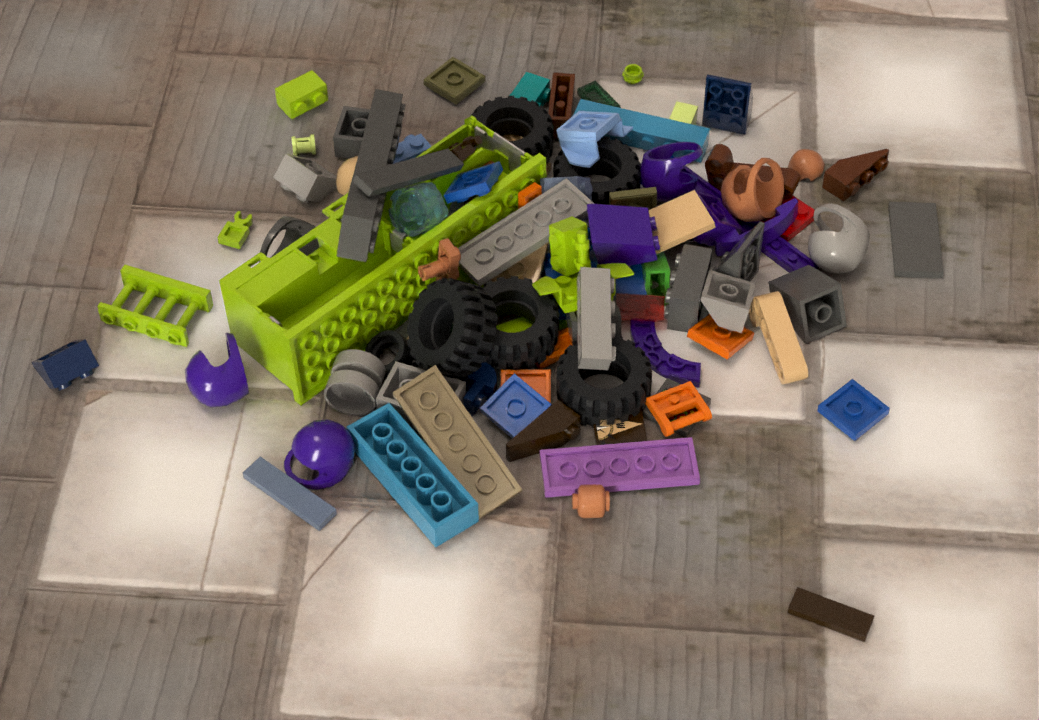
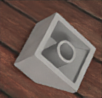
[273,154,337,203]
[700,270,756,333]

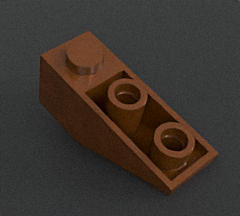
[822,149,889,202]

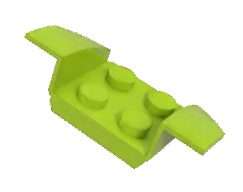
[532,263,634,313]

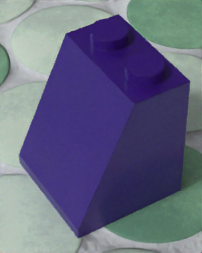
[587,204,661,266]

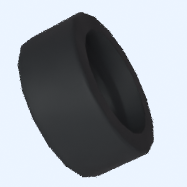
[365,330,413,379]

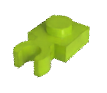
[217,211,253,249]

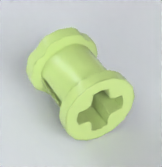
[291,134,316,156]

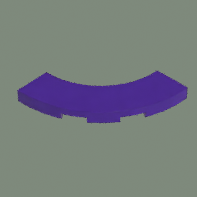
[630,320,701,388]

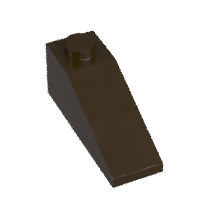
[506,400,581,462]

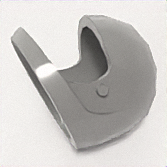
[808,203,870,274]

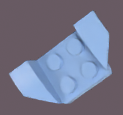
[557,111,633,168]

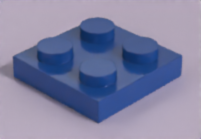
[444,161,503,204]
[480,374,552,438]
[817,379,890,441]

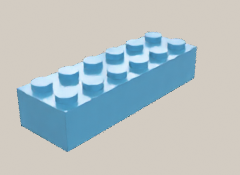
[347,403,479,547]

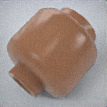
[572,484,610,518]

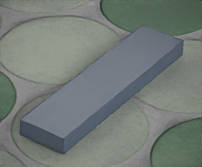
[242,456,337,531]

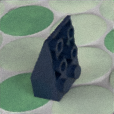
[702,74,753,135]

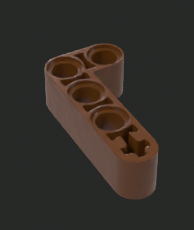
[705,144,801,199]

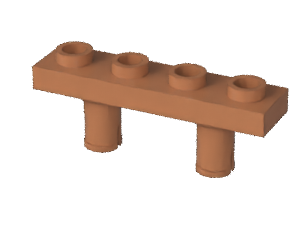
[418,238,461,281]

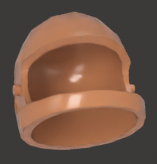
[721,157,784,222]

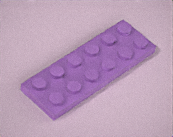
[540,437,700,498]

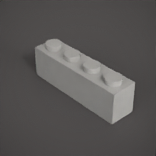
[577,267,616,370]

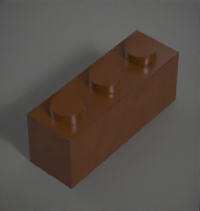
[548,72,575,139]

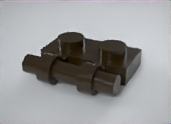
[448,135,482,161]

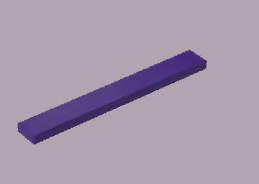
[680,165,818,273]

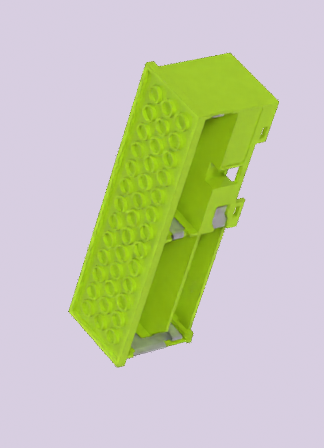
[219,116,547,406]

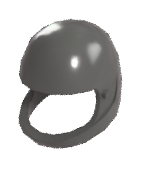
[259,216,319,263]

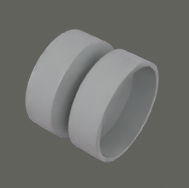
[324,349,386,416]

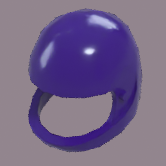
[641,142,703,203]
[185,333,249,407]
[284,419,355,490]

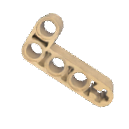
[748,291,808,385]

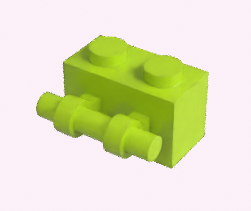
[549,216,591,277]

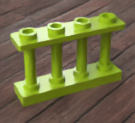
[97,265,213,347]

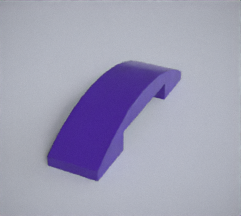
[715,198,798,256]

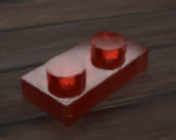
[615,293,665,322]

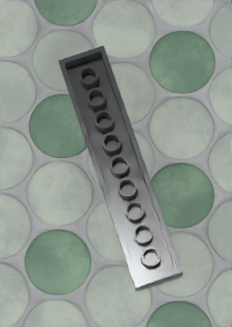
[336,89,406,262]

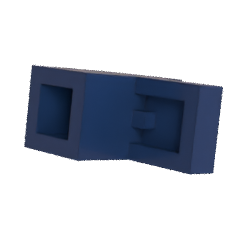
[459,362,497,417]

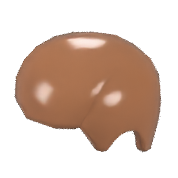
[787,149,825,182]

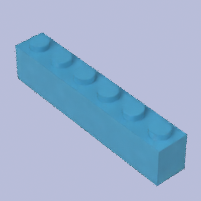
[573,99,710,163]

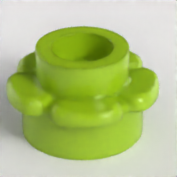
[622,64,644,84]

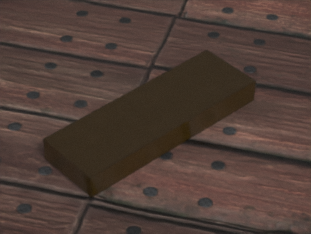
[787,587,875,642]

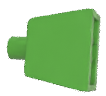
[641,252,670,307]

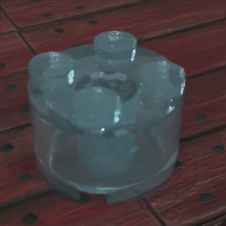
[389,182,448,236]

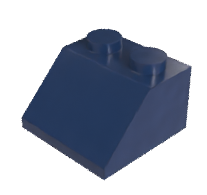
[31,339,99,391]

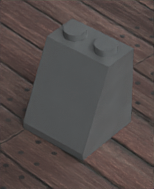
[768,265,847,344]

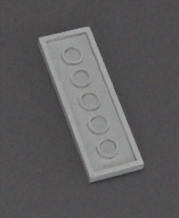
[458,178,594,286]

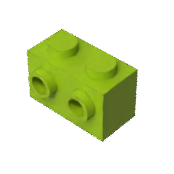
[275,70,328,119]

